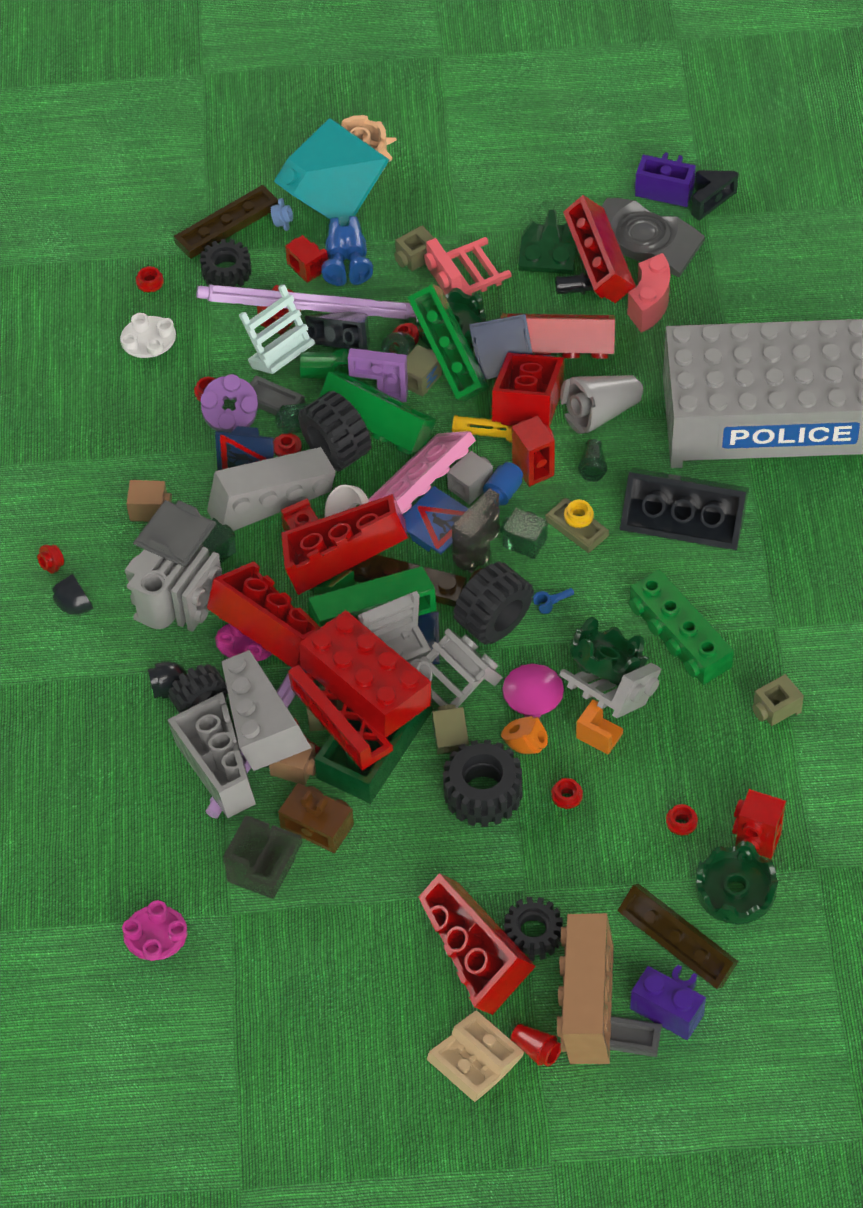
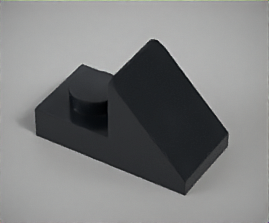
[691,170,739,221]

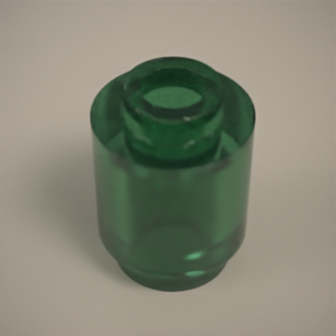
[381,331,415,356]
[275,403,310,434]

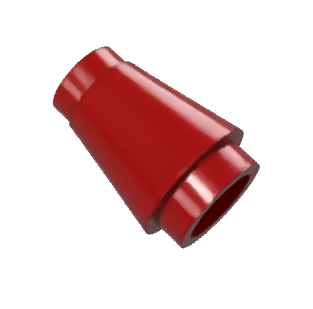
[511,1024,561,1067]

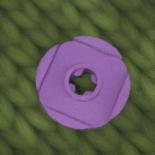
[201,374,258,432]

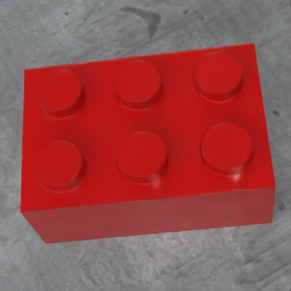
[492,352,564,427]

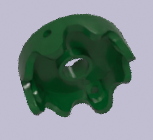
[416,288,486,349]
[570,617,648,685]
[696,841,778,924]

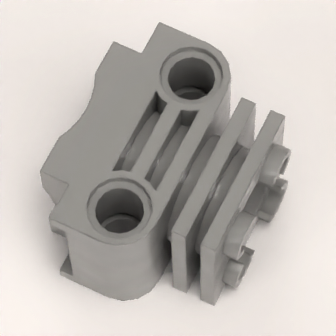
[125,545,222,632]

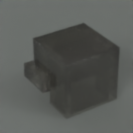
[223,815,302,899]

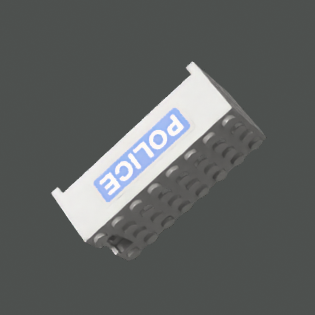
[663,319,863,468]

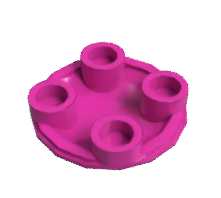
[215,624,272,662]
[502,664,564,718]
[122,900,188,961]

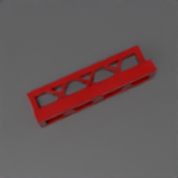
[288,665,393,770]

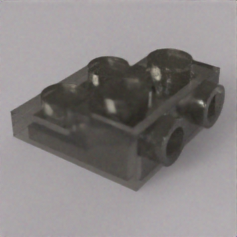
[452,488,500,573]

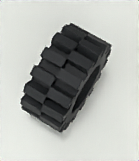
[200,239,252,287]
[168,664,228,714]
[504,897,563,961]

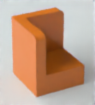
[576,699,623,754]

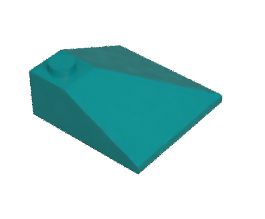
[274,118,390,226]

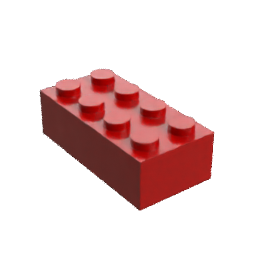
[300,610,431,737]

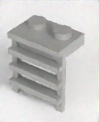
[358,591,431,662]
[420,628,503,708]
[559,663,661,718]

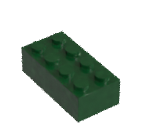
[314,690,433,804]

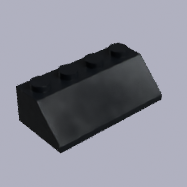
[620,468,749,550]

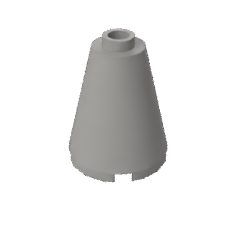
[560,375,643,434]

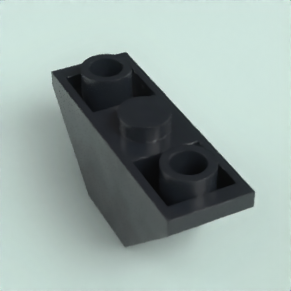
[305,312,370,350]

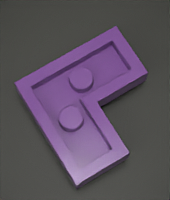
[348,348,408,402]

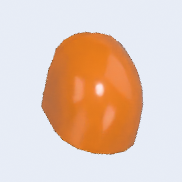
[501,716,548,754]

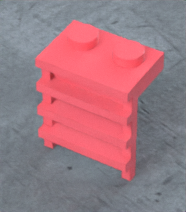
[424,237,512,296]

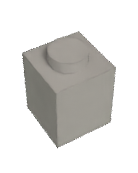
[447,451,493,504]

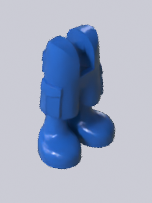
[321,216,373,286]

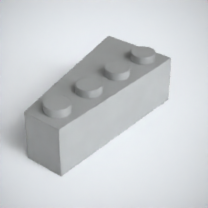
[207,447,336,536]
[221,650,311,771]
[168,692,256,818]

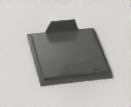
[133,500,216,567]

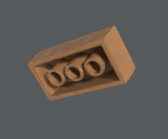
[557,913,614,1064]

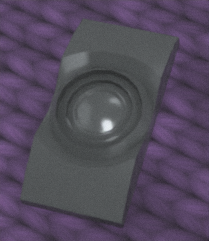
[601,198,705,277]

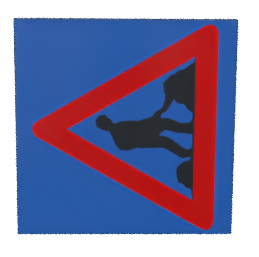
[403,486,479,554]

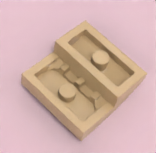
[427,1010,524,1102]

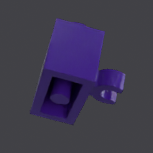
[635,152,696,207]
[630,965,706,1041]

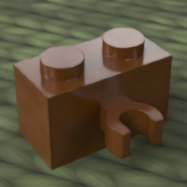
[278,783,354,854]

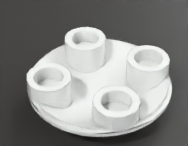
[120,313,176,358]

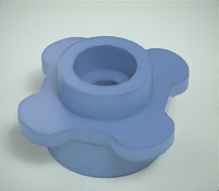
[271,198,293,231]

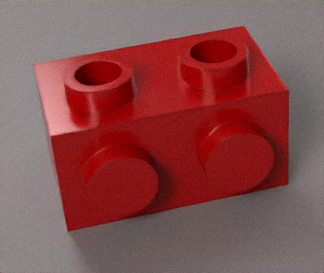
[512,416,555,487]
[732,789,786,859]

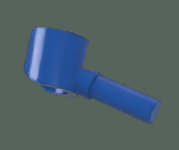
[533,588,574,614]

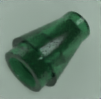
[578,439,607,482]

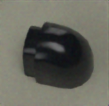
[53,574,94,615]
[148,661,187,699]

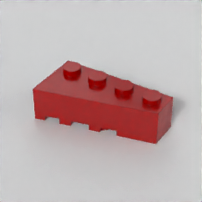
[207,561,321,668]
[418,873,536,1015]

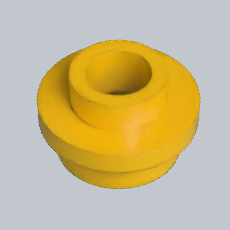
[564,499,594,528]

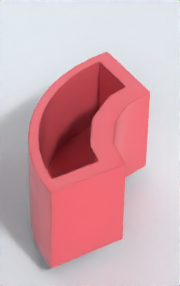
[627,253,670,333]

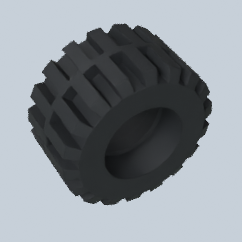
[298,391,371,471]
[454,562,534,645]
[443,740,522,827]

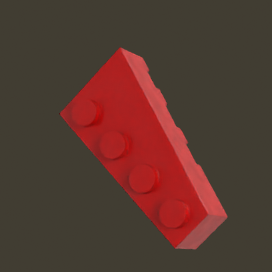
[281,494,408,595]

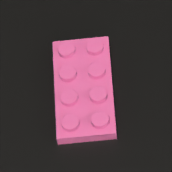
[368,431,476,514]

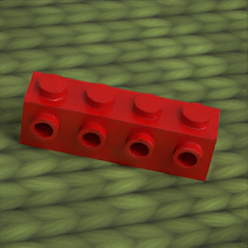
[563,195,636,303]

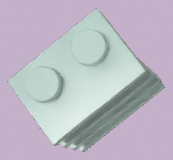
[239,284,315,374]

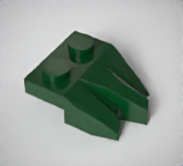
[518,209,577,274]

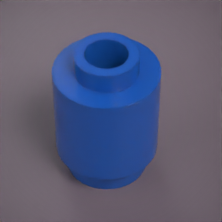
[483,462,523,505]

